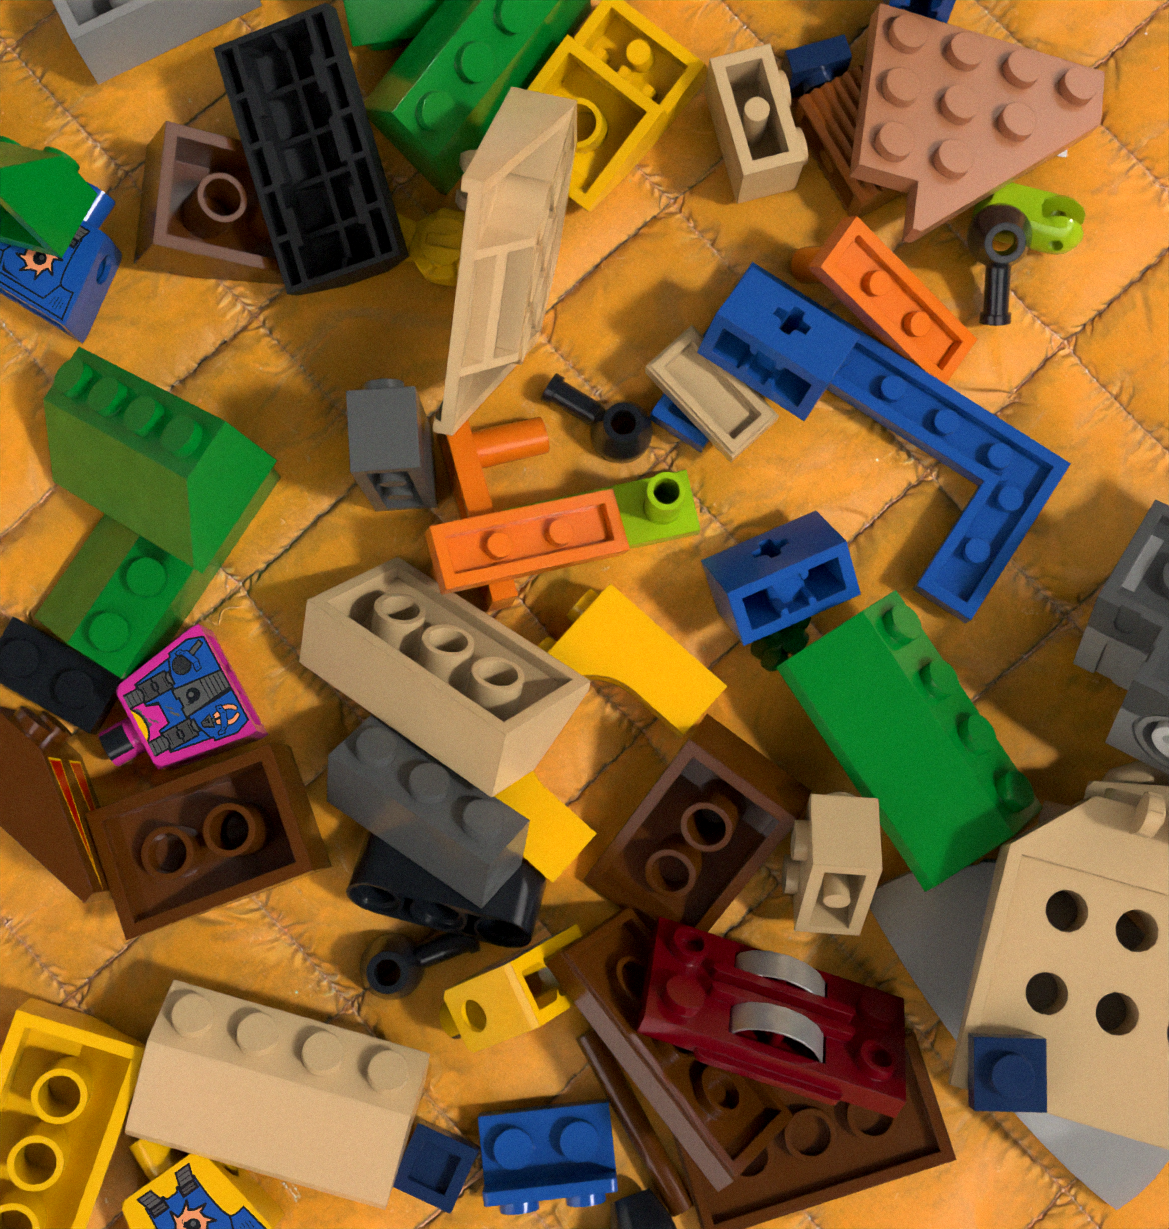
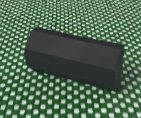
[213,3,409,296]

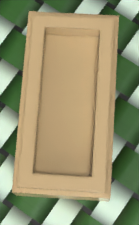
[645,325,779,463]

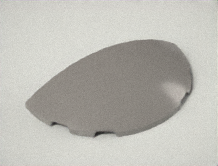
[869,859,1169,1210]

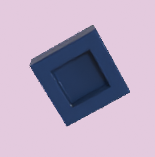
[781,34,852,99]
[968,1033,1047,1113]
[393,1119,480,1214]

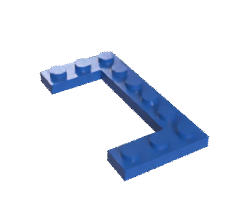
[650,262,1071,623]

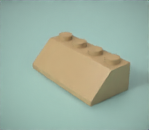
[299,557,591,798]
[125,979,430,1210]

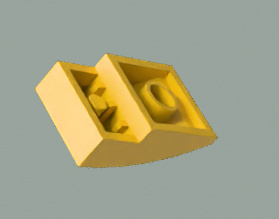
[527,0,708,213]

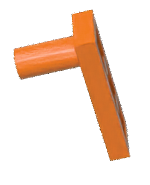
[791,216,977,384]
[437,417,549,613]
[425,488,630,595]

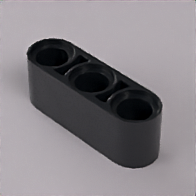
[346,831,546,948]

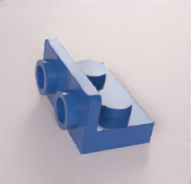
[478,1098,618,1215]

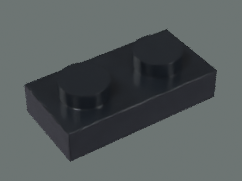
[0,617,124,735]

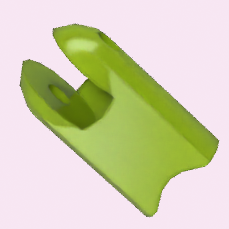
[972,183,1086,255]

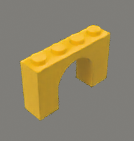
[494,583,727,883]

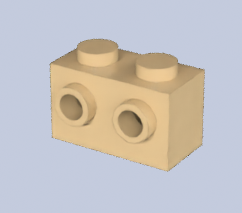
[704,43,808,204]
[782,792,883,936]

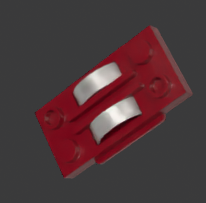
[636,917,907,1118]

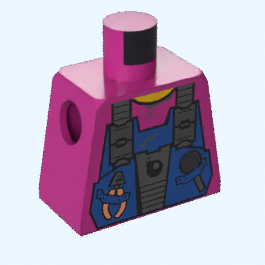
[99,624,269,771]

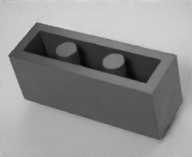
[346,378,438,512]
[327,714,530,909]

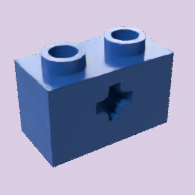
[697,267,860,421]
[701,510,861,646]

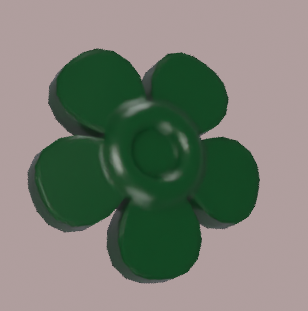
[750,617,811,672]

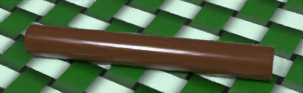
[576,1028,694,1217]

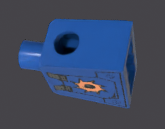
[0,182,122,344]

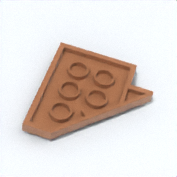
[849,3,1105,243]

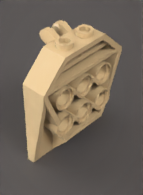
[433,87,577,436]
[948,788,1169,1150]

